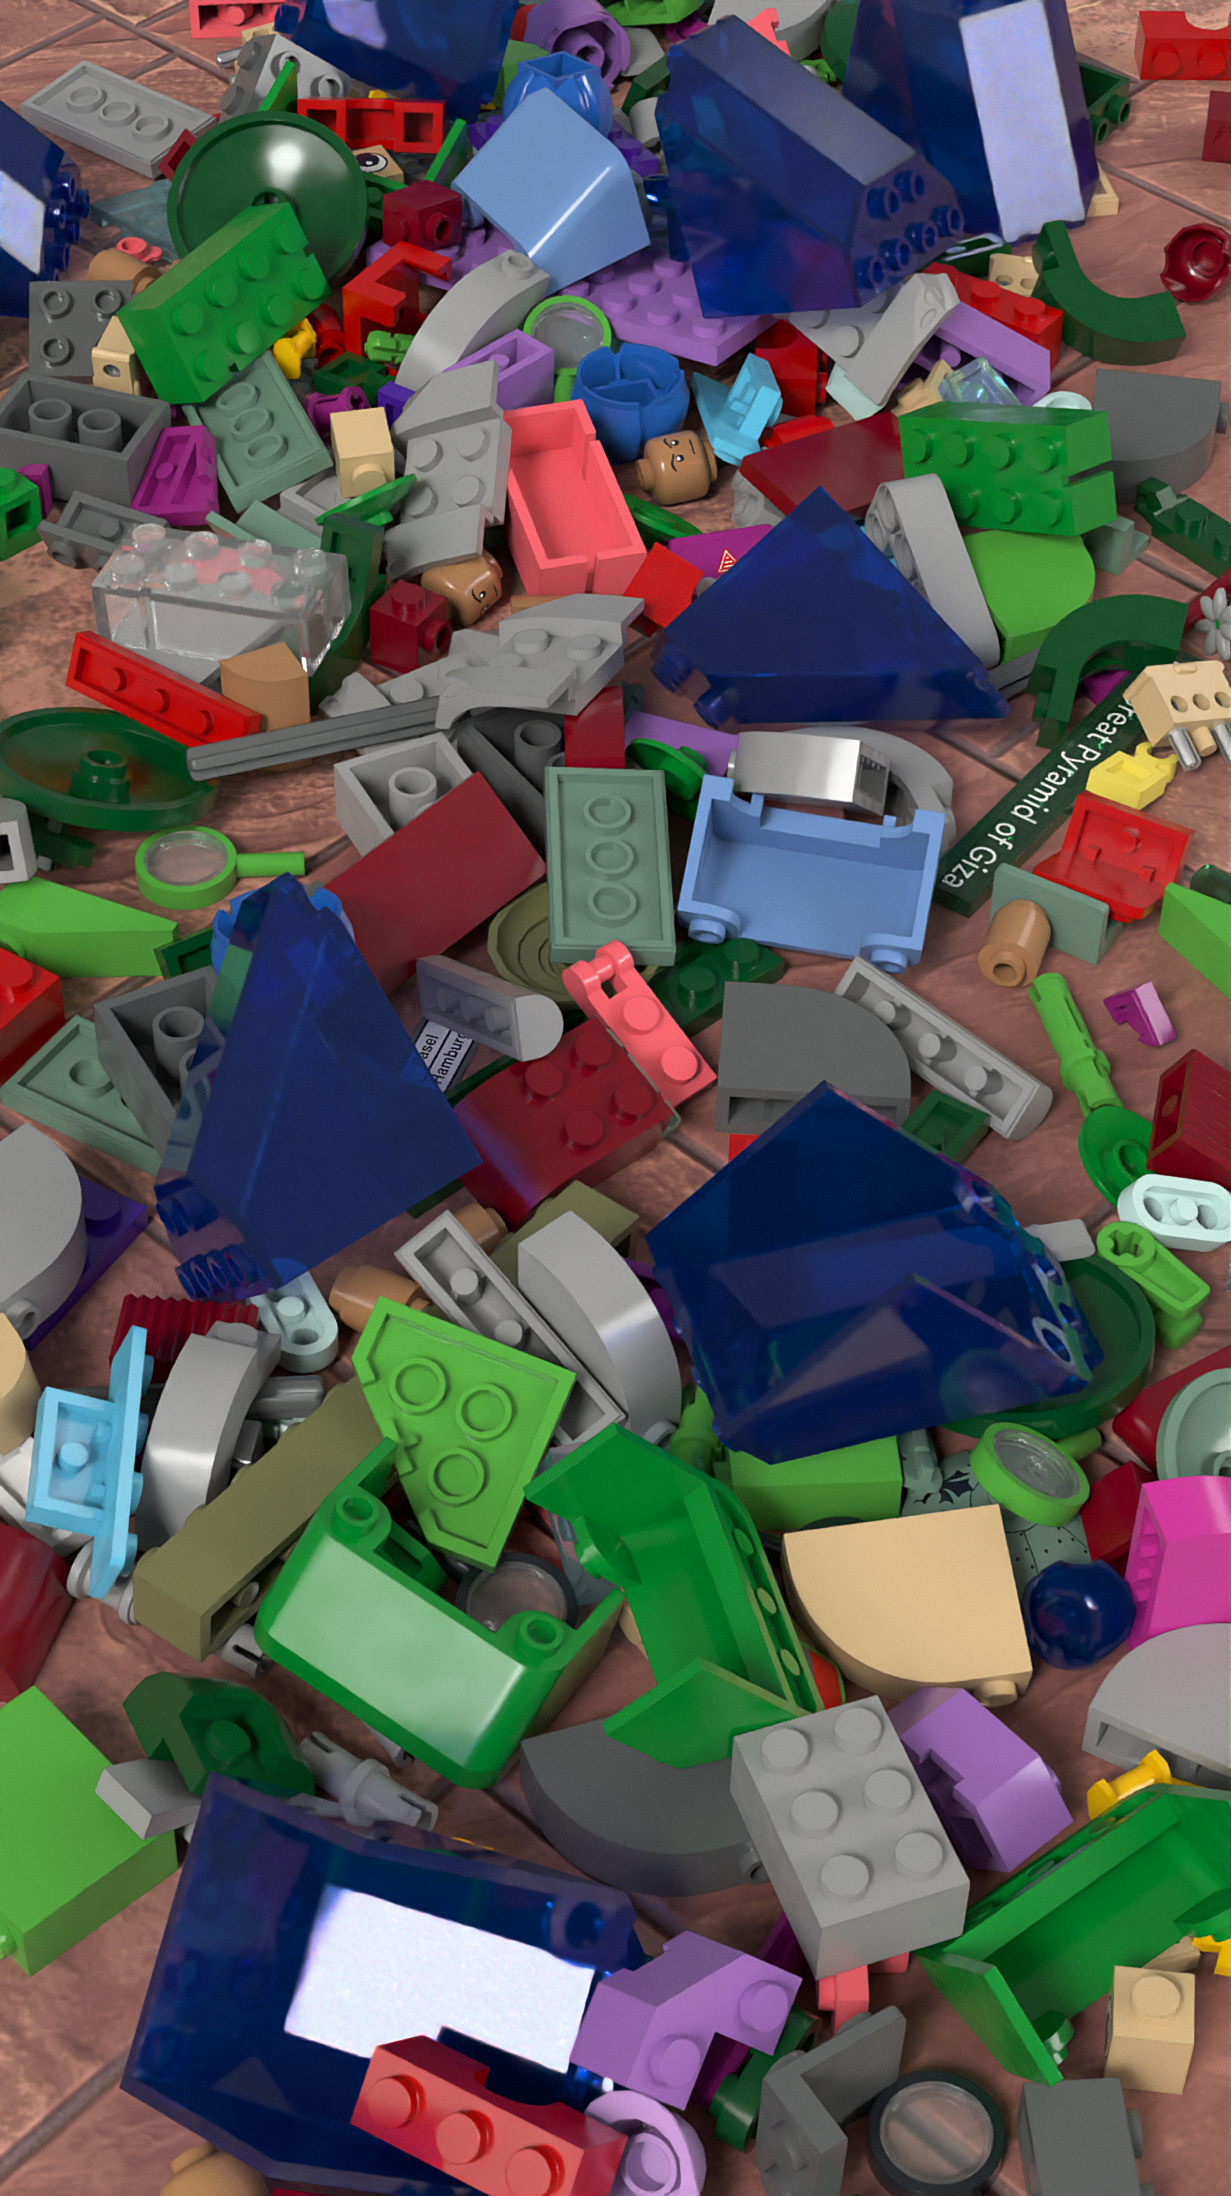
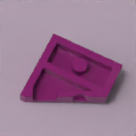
[130,425,219,527]

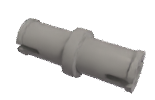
[299,1732,438,1838]

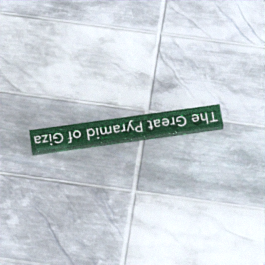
[932,650,1204,918]

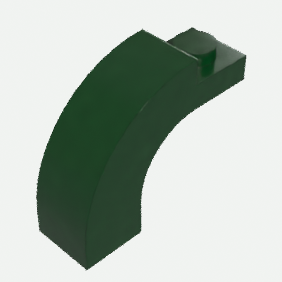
[1030,219,1186,366]
[264,512,388,713]
[1024,594,1189,751]

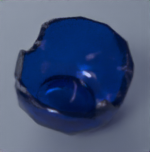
[1019,1559,1137,1671]

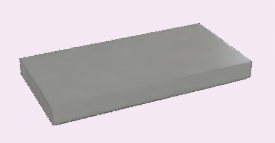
[19,60,218,179]

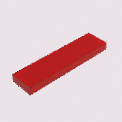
[65,630,262,748]

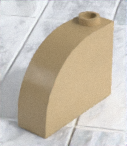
[780,1504,1033,1708]

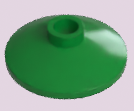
[315,473,418,527]
[622,492,703,549]
[625,738,708,822]
[1078,1106,1157,1208]

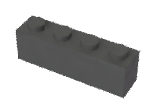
[1015,2077,1155,2196]

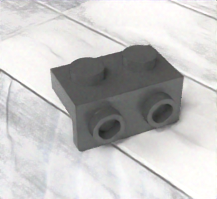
[36,490,173,586]

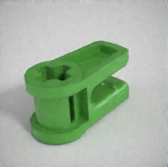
[1095,1221,1210,1350]

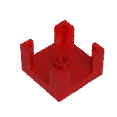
[342,240,452,376]

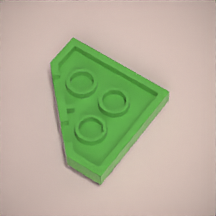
[351,1295,577,1574]

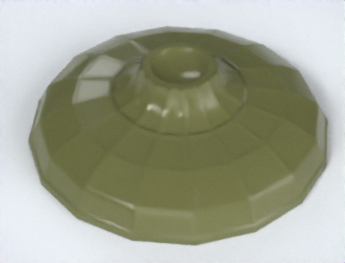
[487,882,659,1010]

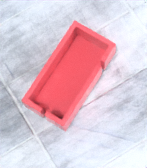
[500,399,647,595]

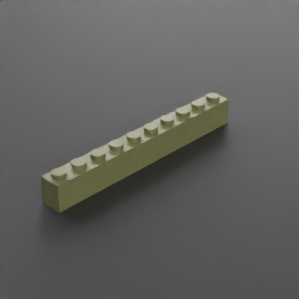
[132,1180,640,1663]

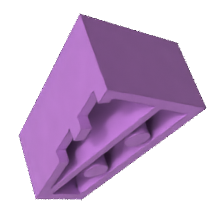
[895,301,1051,406]

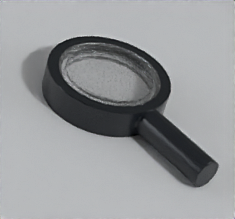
[403,1515,578,1633]
[865,2070,1006,2196]

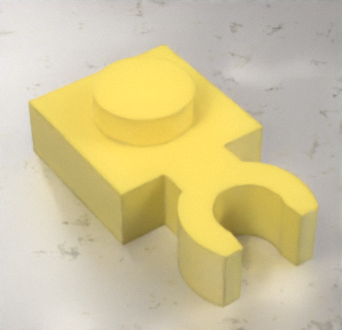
[1086,742,1178,810]

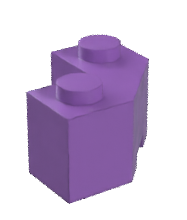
[887,1687,1073,1872]
[567,1930,802,2110]

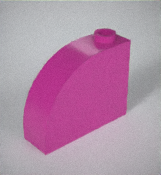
[1117,1475,1231,1651]

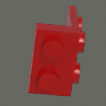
[1032,791,1195,923]

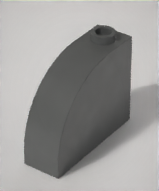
[1083,368,1229,505]
[715,981,911,1142]
[520,1715,770,1897]

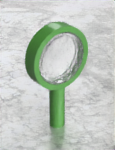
[523,295,611,403]
[135,825,305,910]
[970,1422,1101,1527]

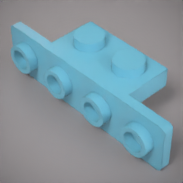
[689,353,783,466]
[24,1325,154,1599]

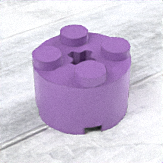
[524,0,630,91]

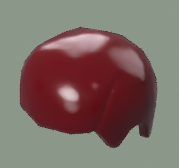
[1160,222,1231,303]

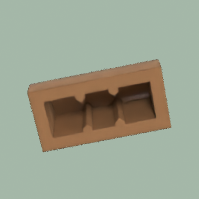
[220,641,313,772]

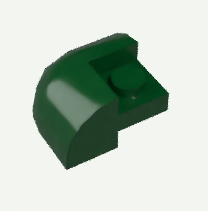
[122,1671,315,1824]

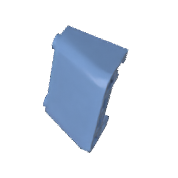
[451,87,651,297]
[677,774,946,974]

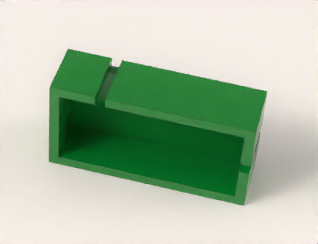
[116,202,333,404]
[898,401,1117,536]

